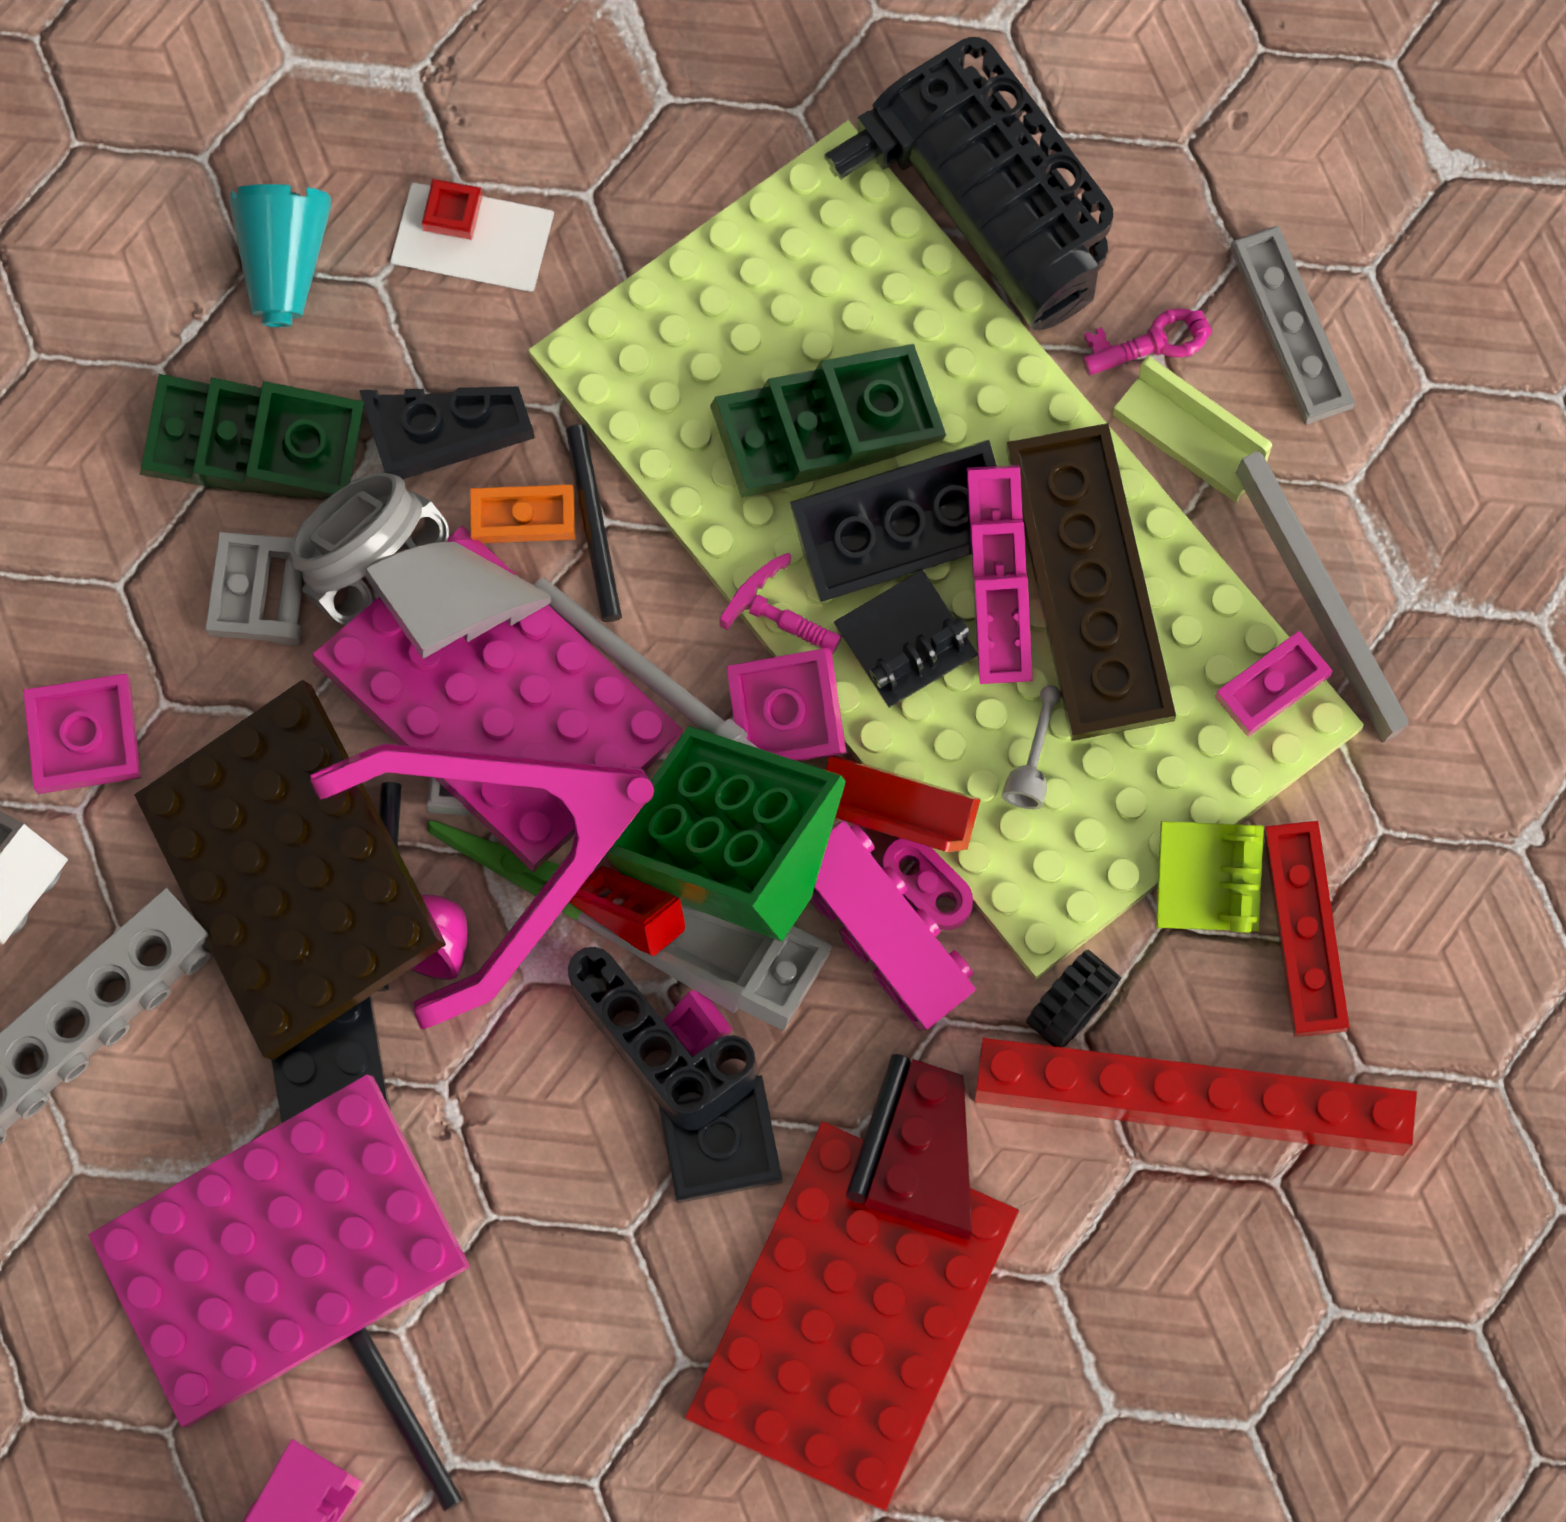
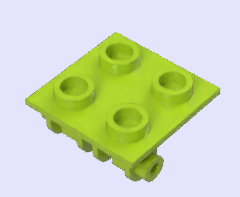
[1156,821,1264,933]

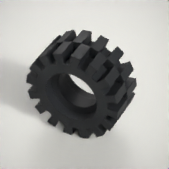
[1026,949,1121,1048]

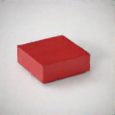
[421,178,483,240]

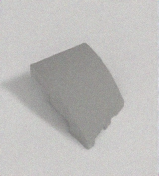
[366,542,552,659]

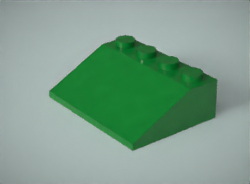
[605,726,846,942]

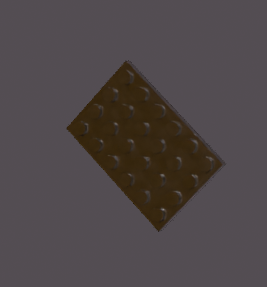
[134,680,447,1060]

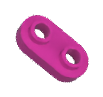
[883,838,973,930]

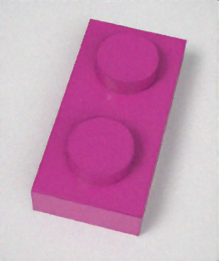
[1215,631,1333,737]

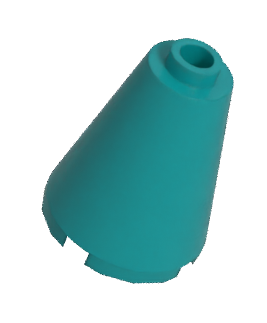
[230,184,332,328]

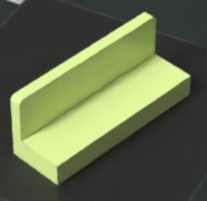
[1113,356,1272,503]

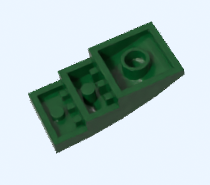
[710,344,946,498]
[140,374,364,499]

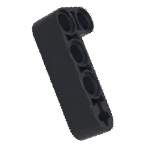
[568,947,758,1130]

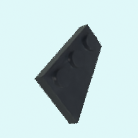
[359,386,535,479]

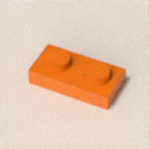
[470,484,575,543]

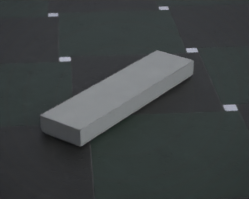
[1230,225,1355,425]

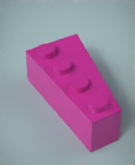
[809,820,977,1030]
[242,1439,364,1522]

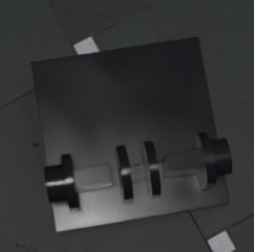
[834,569,978,708]

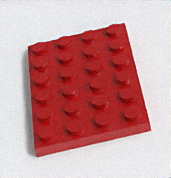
[685,1121,1019,1513]

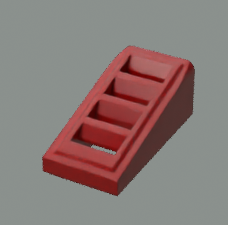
[569,866,685,956]

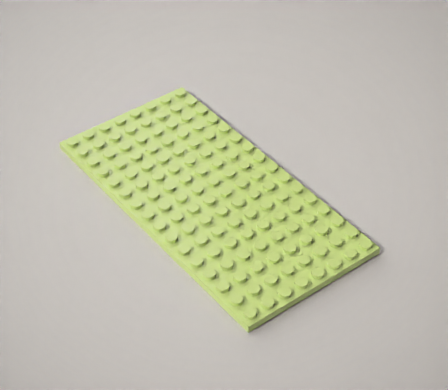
[528,120,1364,981]

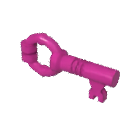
[1083,308,1212,376]

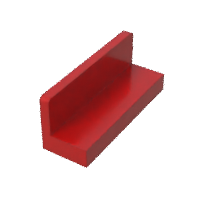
[826,756,981,852]

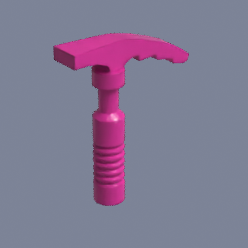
[719,553,842,655]

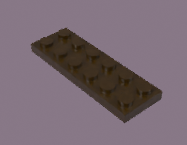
[1006,423,1176,741]

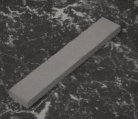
[1235,451,1409,743]

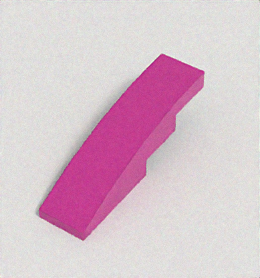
[967,465,1033,684]

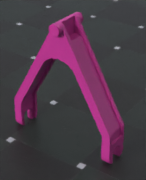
[310,744,654,1029]

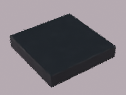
[659,1075,783,1204]

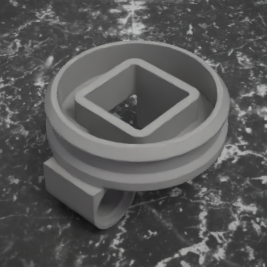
[290,473,449,625]

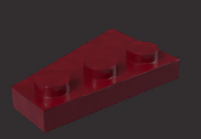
[865,1059,972,1240]

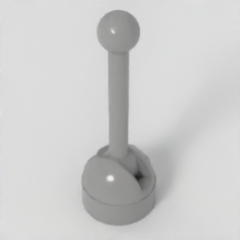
[1002,685,1061,809]

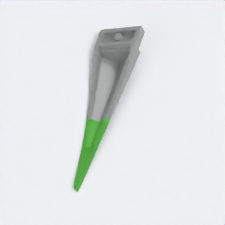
[427,821,832,1031]

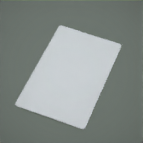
[390,183,554,292]

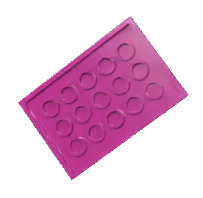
[312,525,683,873]
[88,1074,470,1428]

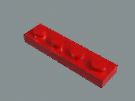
[1264,821,1350,1037]

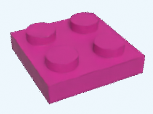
[726,648,846,761]
[23,674,142,794]

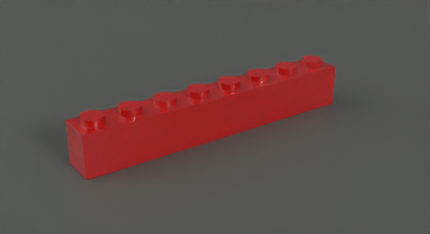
[975,1038,1417,1156]

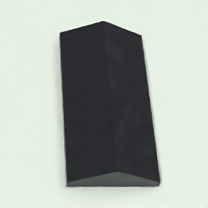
[790,440,997,602]

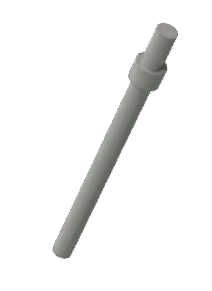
[534,577,758,748]

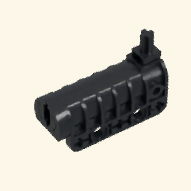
[824,37,1113,331]

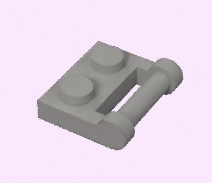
[205,532,304,646]

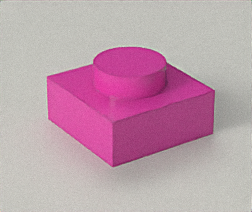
[663,990,733,1057]

